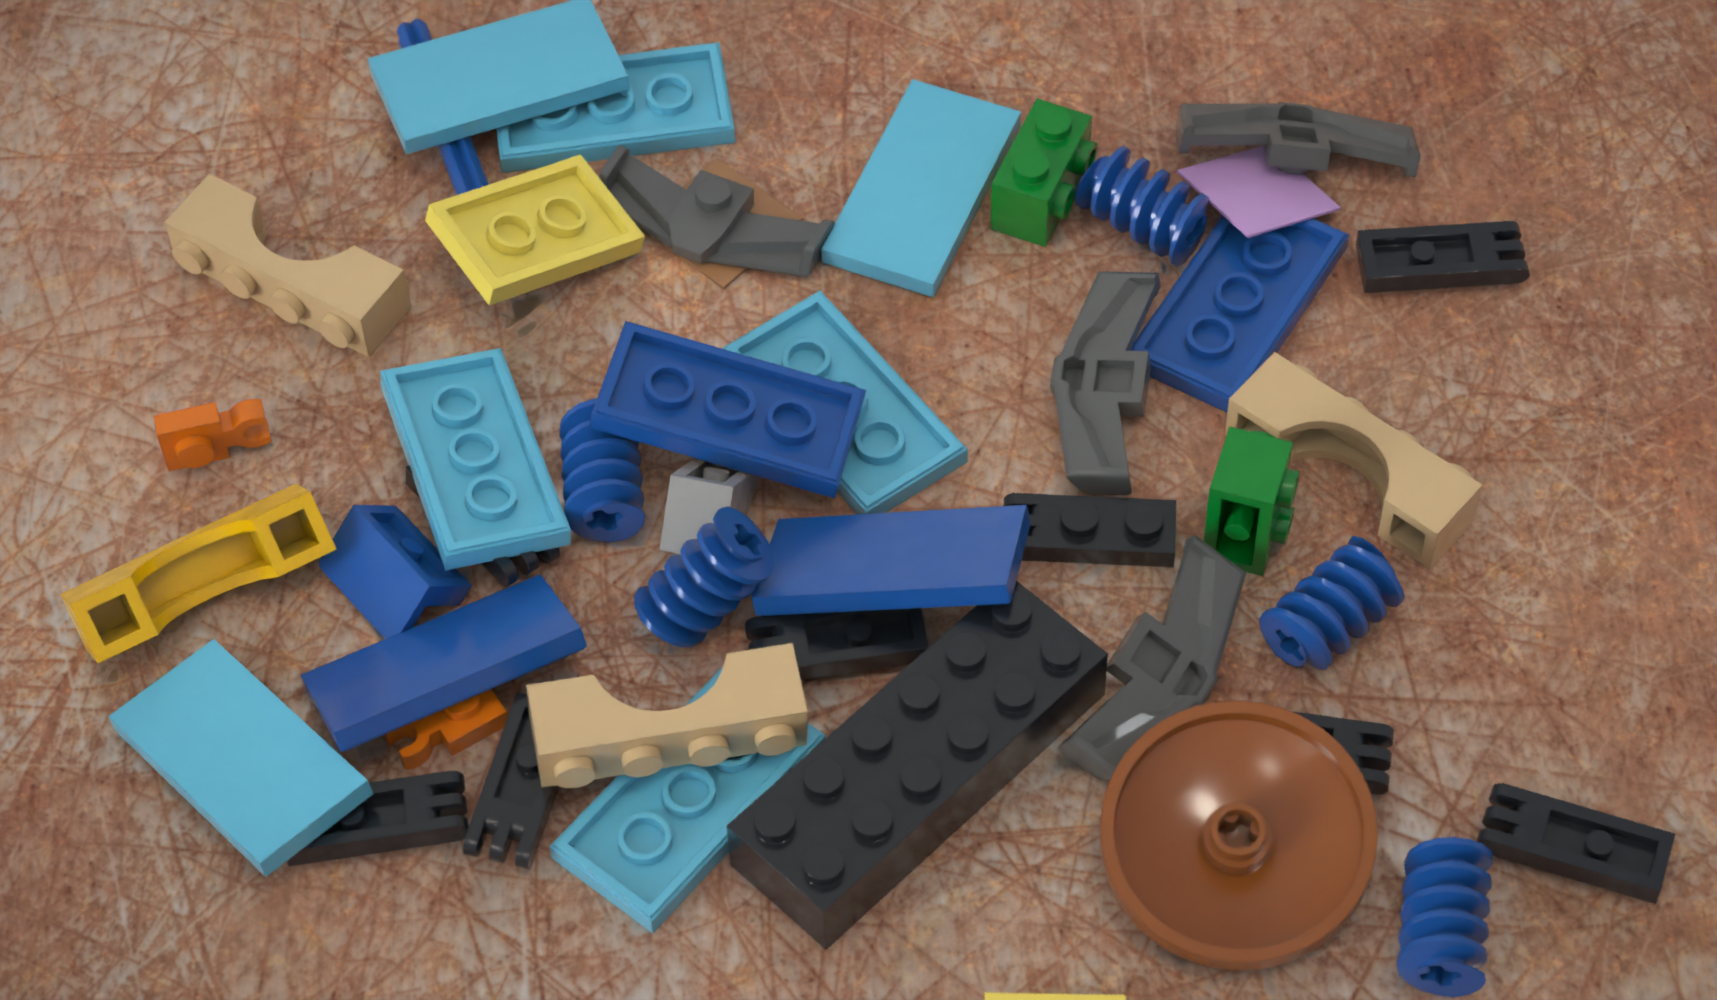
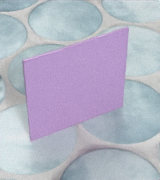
[1177,145,1341,238]

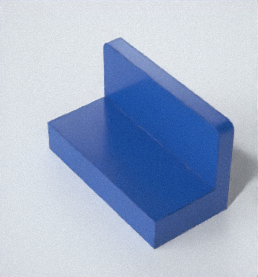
[319,505,472,639]

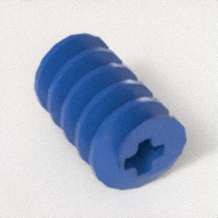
[1075,145,1209,267]
[559,398,645,543]
[634,506,774,648]
[1259,536,1405,670]
[1396,837,1493,998]

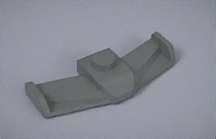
[1176,102,1421,177]
[599,145,835,278]
[1050,271,1161,496]
[1058,535,1246,780]

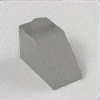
[659,458,759,555]

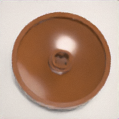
[1100,700,1378,970]

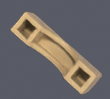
[165,174,412,357]
[1225,352,1483,570]
[526,643,808,788]

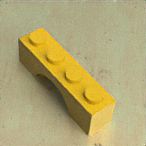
[60,483,336,663]

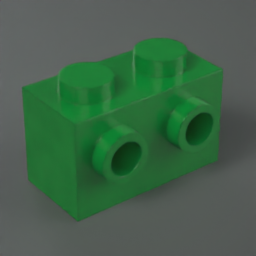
[990,98,1098,247]
[1203,427,1300,577]

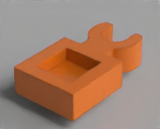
[153,399,272,471]
[384,689,508,770]

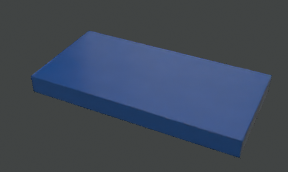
[1130,215,1349,412]
[589,321,866,498]
[751,505,1031,616]
[300,574,587,752]

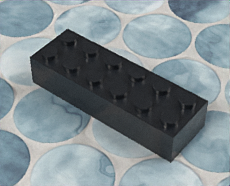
[726,580,1108,950]

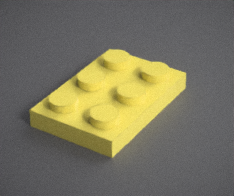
[425,154,645,306]

